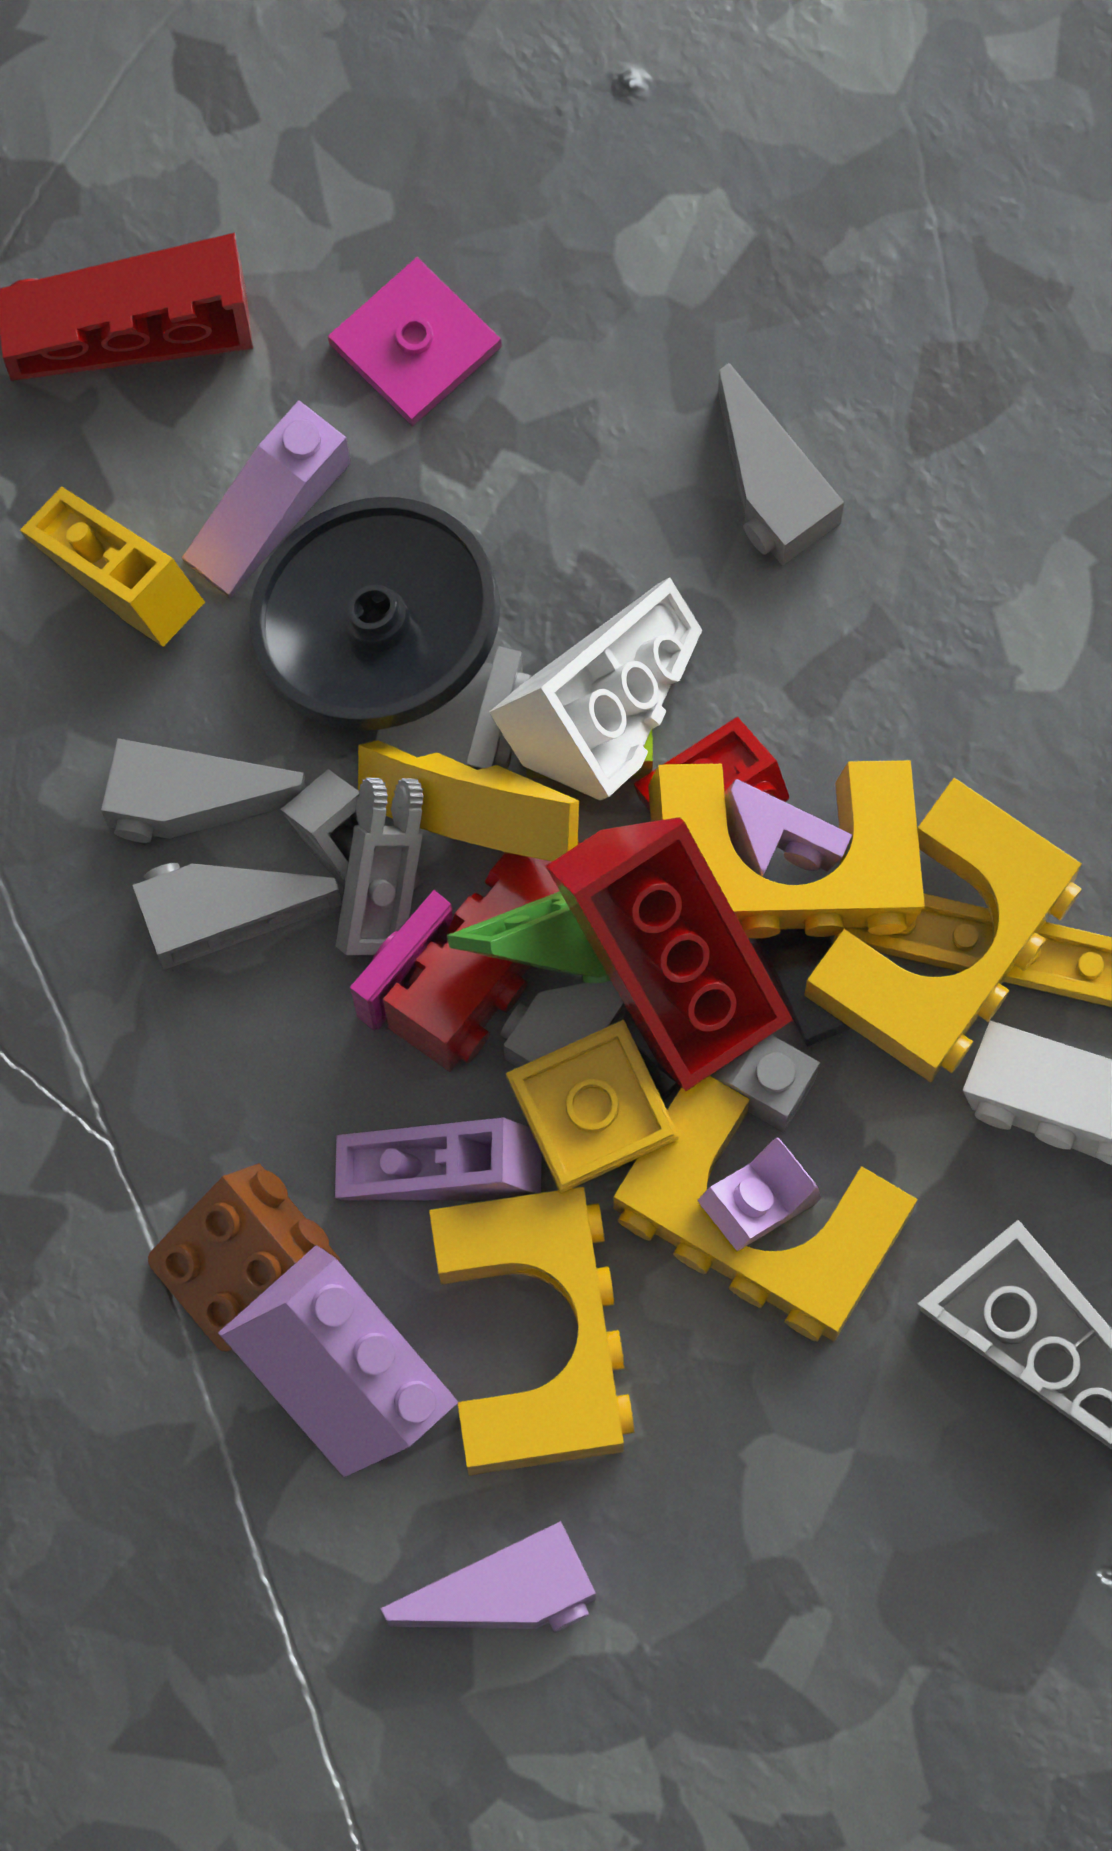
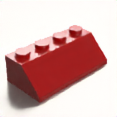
[546,817,793,1091]

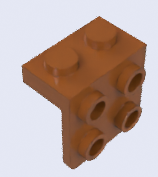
[148,1163,341,1352]

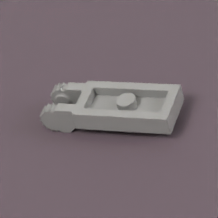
[335,778,424,955]

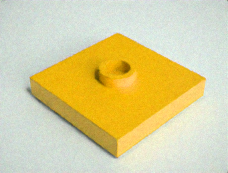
[506,1019,679,1194]

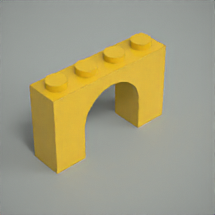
[648,760,925,938]
[804,778,1082,1083]
[613,1076,918,1342]
[429,1187,635,1476]

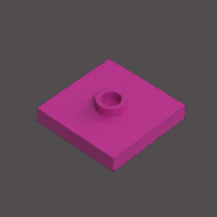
[328,257,502,426]
[350,890,453,1031]

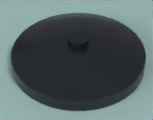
[249,497,500,731]

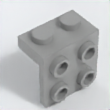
[375,646,532,770]

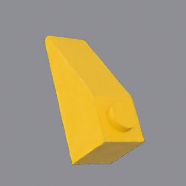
[20,486,205,647]

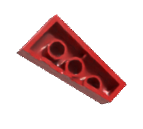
[0,233,253,381]
[383,842,580,1072]

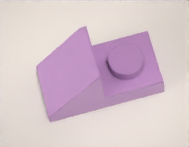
[724,779,852,876]
[697,1137,821,1251]

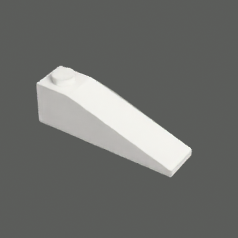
[489,578,702,800]

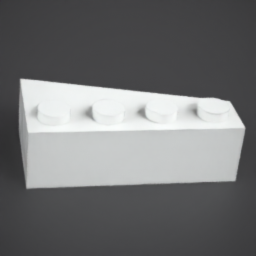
[962,1020,1112,1165]
[918,1220,1112,1449]

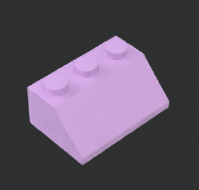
[218,1245,458,1477]

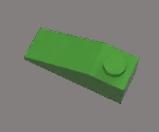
[447,891,611,983]

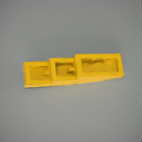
[358,740,579,861]

